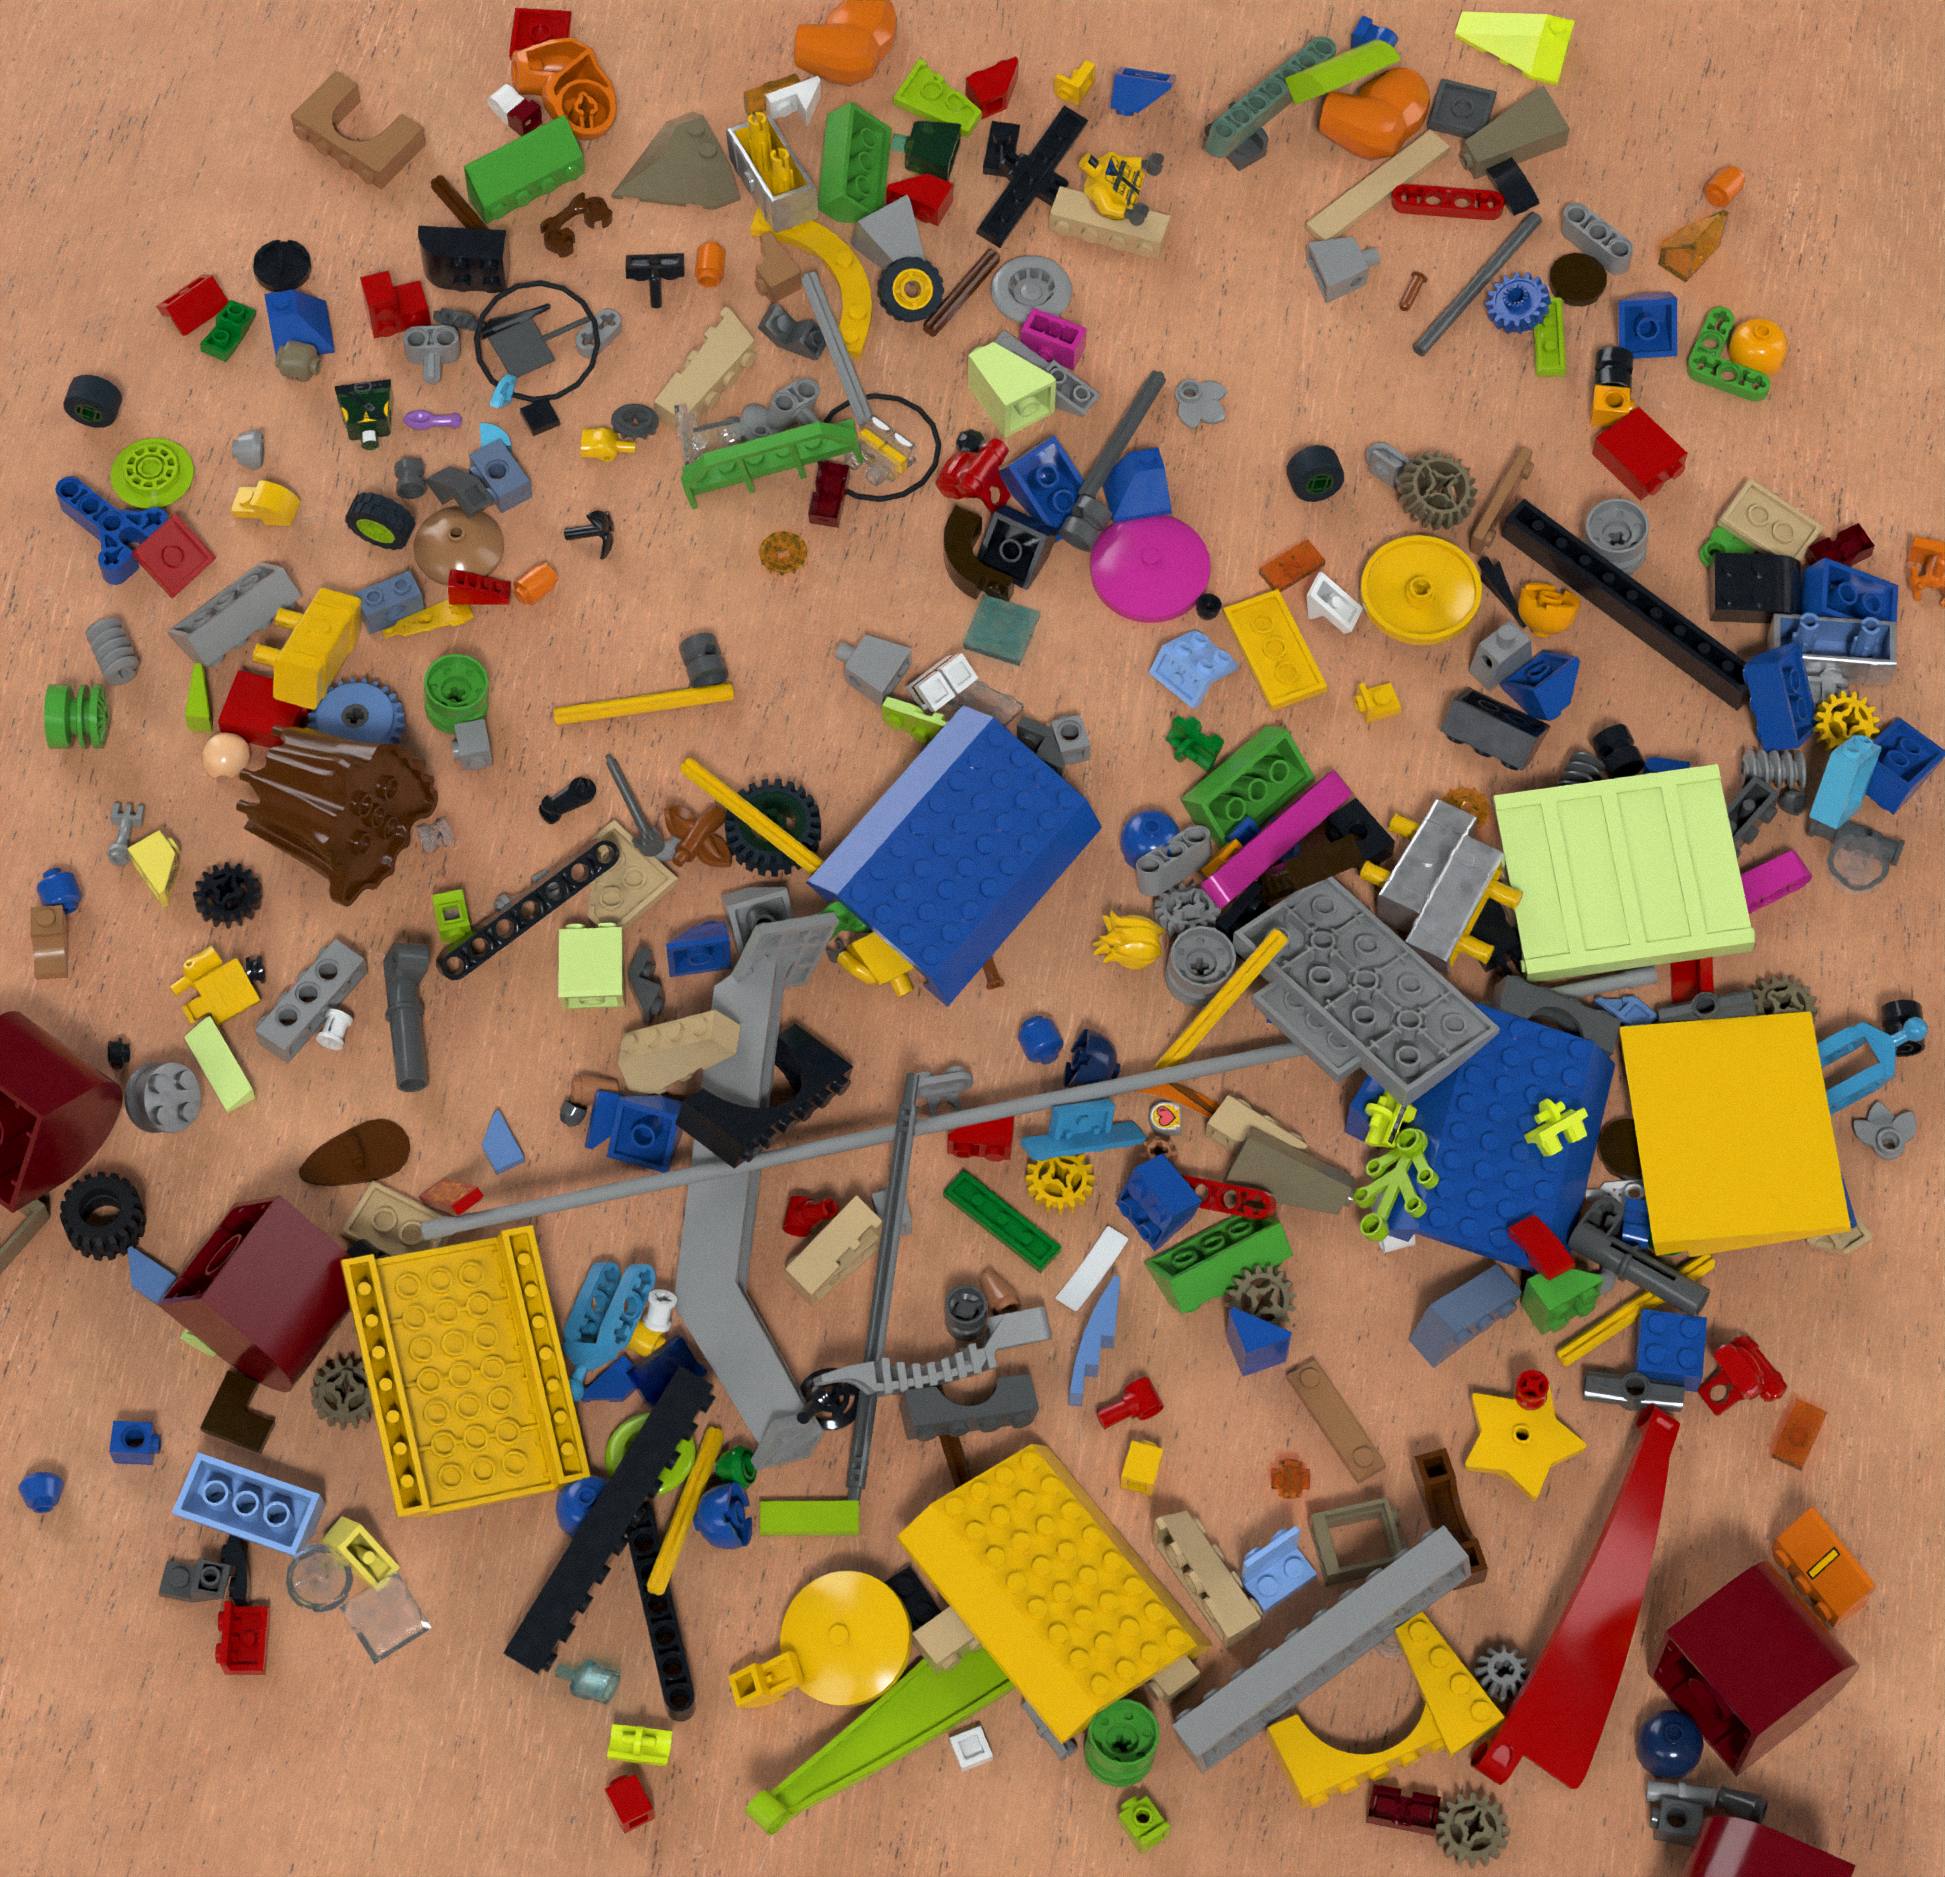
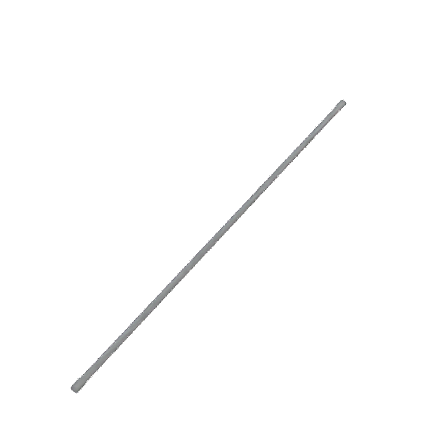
[420,966,1657,1241]

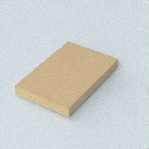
[1717,478,1824,561]
[340,1180,450,1257]

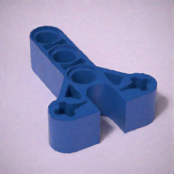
[55,477,168,585]

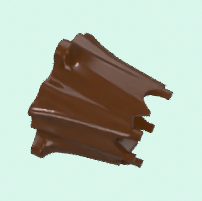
[236,725,438,907]

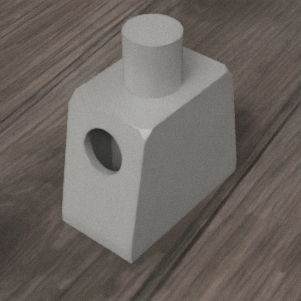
[1306,237,1380,303]
[1469,621,1532,692]
[835,635,912,707]

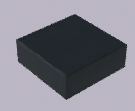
[520,397,560,436]

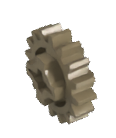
[1753,975,1818,1024]
[1225,1264,1296,1327]
[310,1358,374,1430]
[1435,1792,1510,1869]

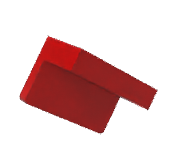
[156,274,229,336]
[1670,957,1714,1004]

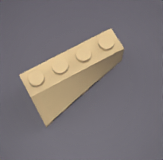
[654,306,756,435]
[618,1010,741,1096]
[1152,1511,1262,1649]

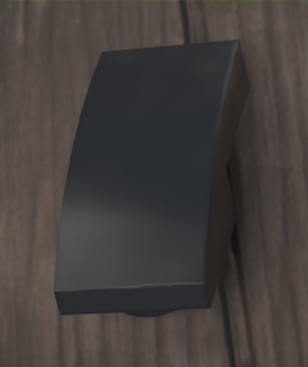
[1486,157,1540,216]
[221,1534,251,1606]

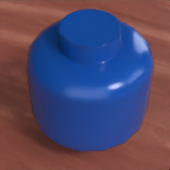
[36,868,82,915]
[1017,1016,1064,1065]

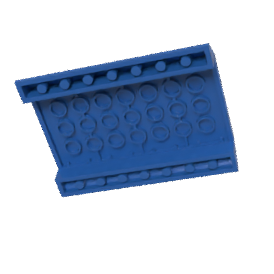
[806,705,1102,1007]
[1387,1003,1615,1277]

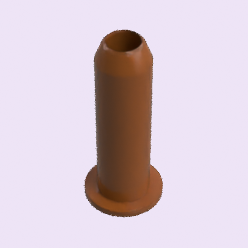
[1400,271,1428,311]
[982,956,1005,990]

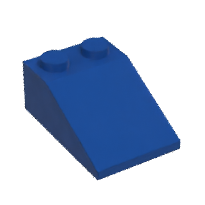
[999,435,1096,543]
[1801,558,1898,625]
[1865,717,1945,815]

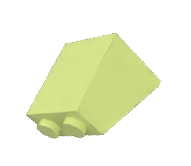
[968,342,1056,438]
[558,923,625,1009]

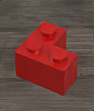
[360,270,431,339]

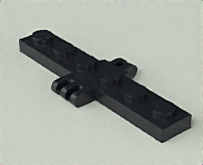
[976,105,1088,248]

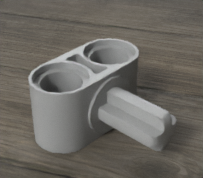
[403,325,461,385]
[766,378,821,429]

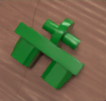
[1165,715,1224,772]

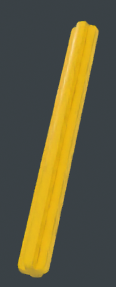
[553,683,734,725]
[680,758,824,875]
[1154,928,1288,1070]
[1556,1254,1715,1367]
[647,1427,724,1596]

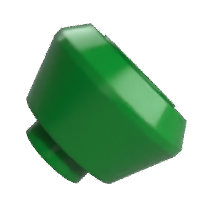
[715,1445,757,1490]

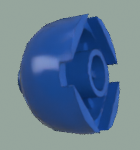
[1119,810,1180,869]
[555,1475,608,1539]
[693,1482,752,1549]

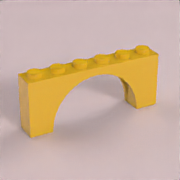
[1265,1700,1445,1809]

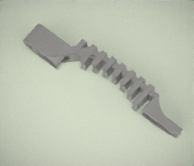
[813,1307,1052,1398]

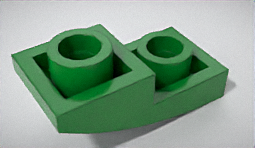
[200,300,256,362]

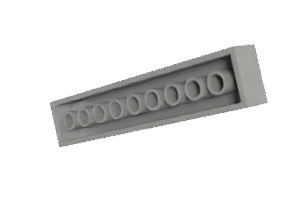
[1172,1525,1472,1774]

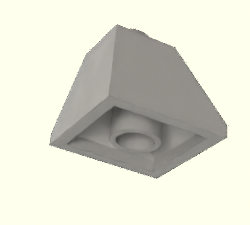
[720,887,794,958]

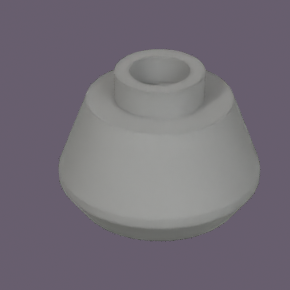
[232,430,264,470]

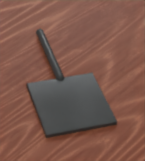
[488,316,590,378]

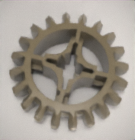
[1397,450,1478,531]

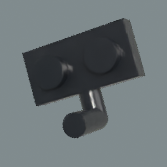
[625,253,685,308]
[884,1566,941,1632]

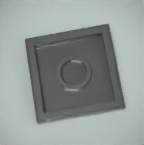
[1427,79,1497,139]

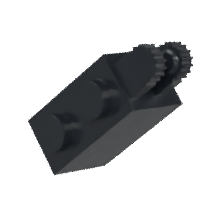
[1470,898,1524,979]

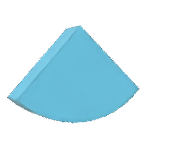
[489,374,517,409]
[479,423,512,451]

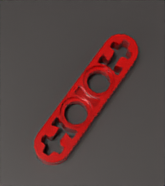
[1391,184,1505,220]
[1180,1174,1276,1220]

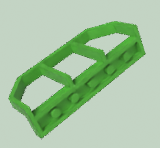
[681,419,864,510]

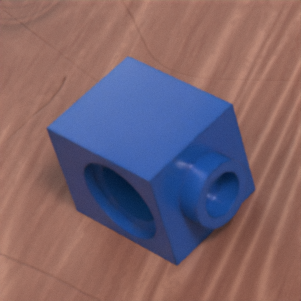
[109,1421,161,1465]

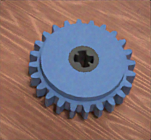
[307,678,406,744]

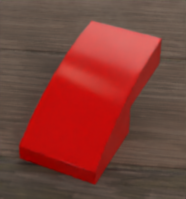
[1508,1214,1575,1281]

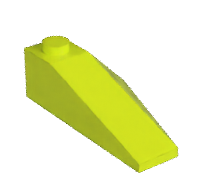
[1454,11,1575,86]

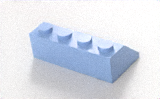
[172,1452,326,1557]

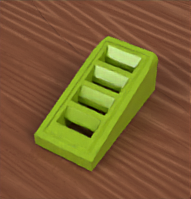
[185,663,213,732]

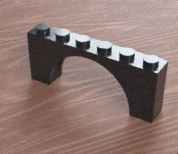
[675,1024,853,1169]

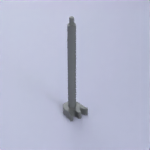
[605,754,665,857]

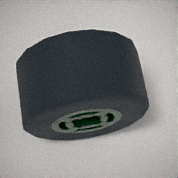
[63,375,122,428]
[1287,445,1344,502]

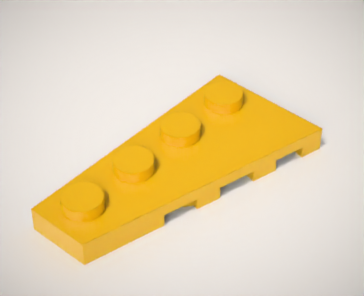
[1394,1611,1505,1759]

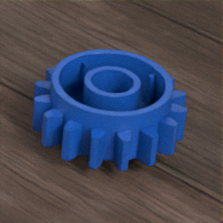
[1485,272,1551,334]

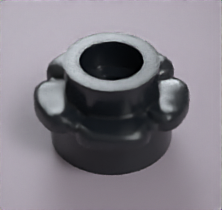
[108,1038,130,1069]

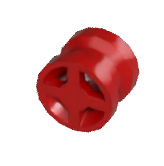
[1515,1370,1549,1411]

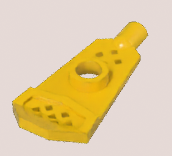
[382,599,474,639]

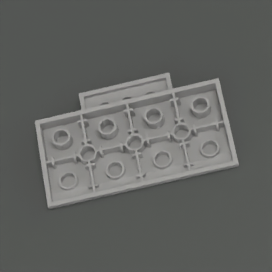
[1232,877,1500,1108]

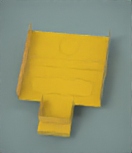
[182,958,261,1027]

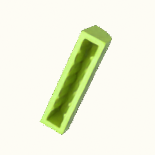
[1285,40,1401,105]

